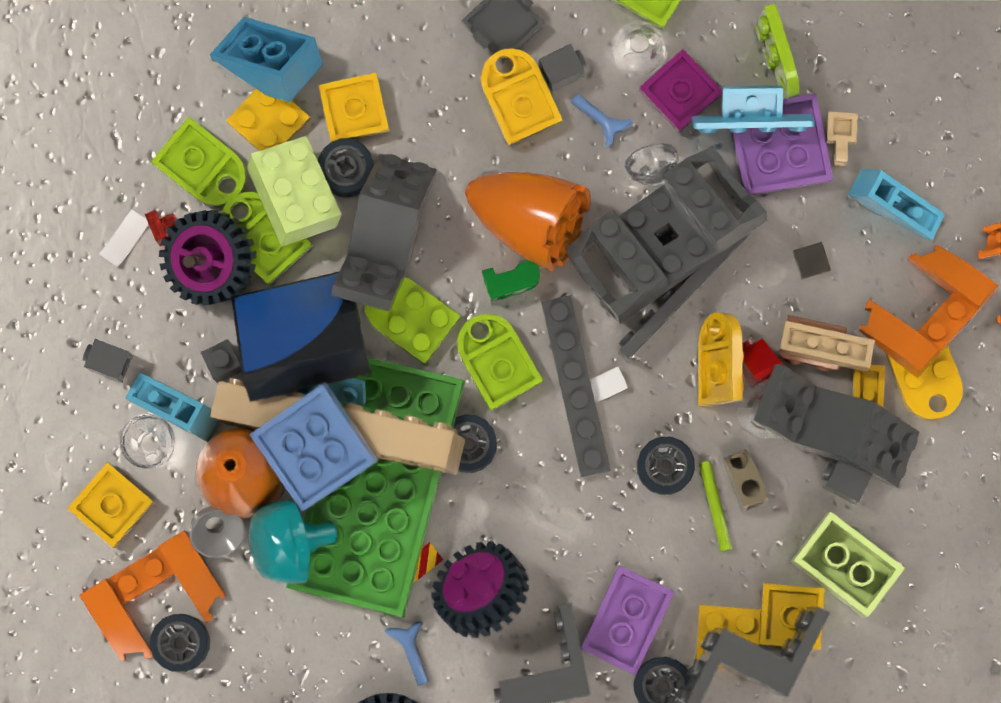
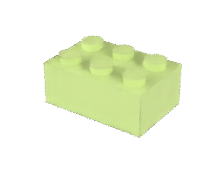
[247,136,341,247]
[790,512,905,618]

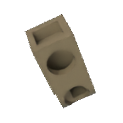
[723,449,769,513]

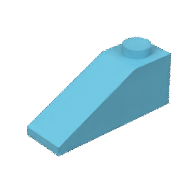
[848,169,945,240]
[125,372,220,442]

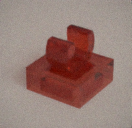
[145,210,177,247]

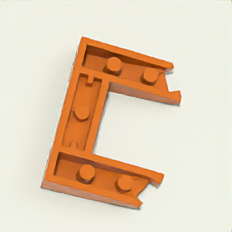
[859,245,998,379]
[79,530,226,661]

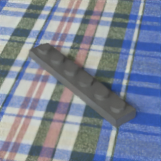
[618,232,751,362]
[541,295,611,478]

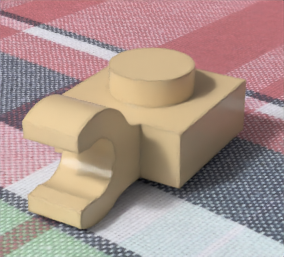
[826,112,858,167]

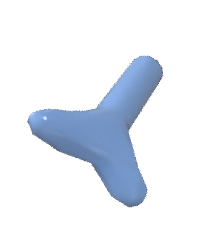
[571,94,633,147]
[385,621,429,686]

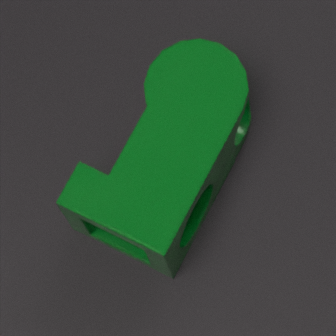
[482,261,540,303]

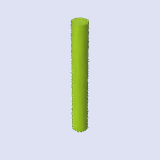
[699,461,732,552]

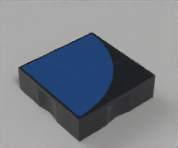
[231,272,371,402]

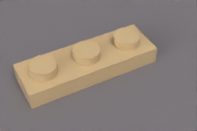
[778,321,875,372]

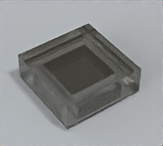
[793,242,831,280]

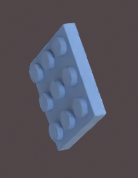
[250,382,378,512]

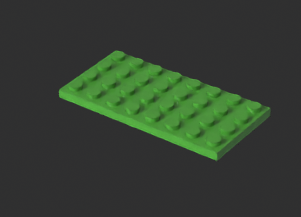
[286,358,465,618]

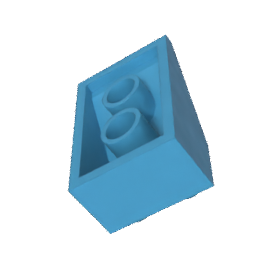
[210,17,323,103]

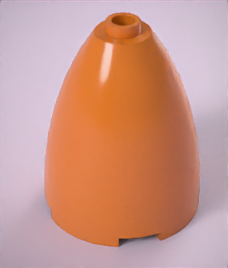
[465,172,591,272]
[196,428,286,519]

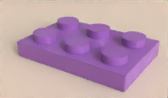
[581,566,674,675]

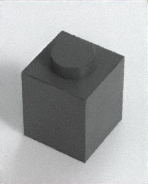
[538,43,586,92]
[83,339,133,383]
[200,339,241,383]
[821,460,872,504]

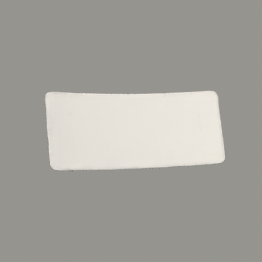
[99,210,150,267]
[590,367,628,404]

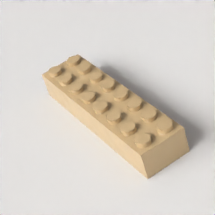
[210,378,465,475]

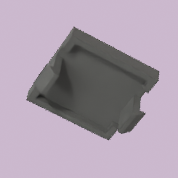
[461,0,545,64]

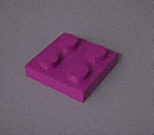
[639,49,722,133]

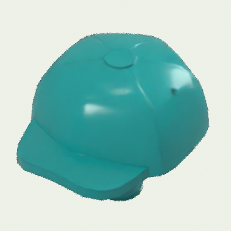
[249,499,338,584]

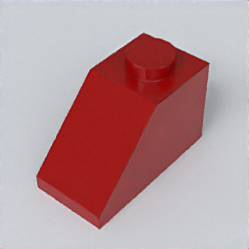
[742,338,783,388]

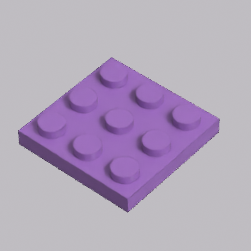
[731,93,833,196]

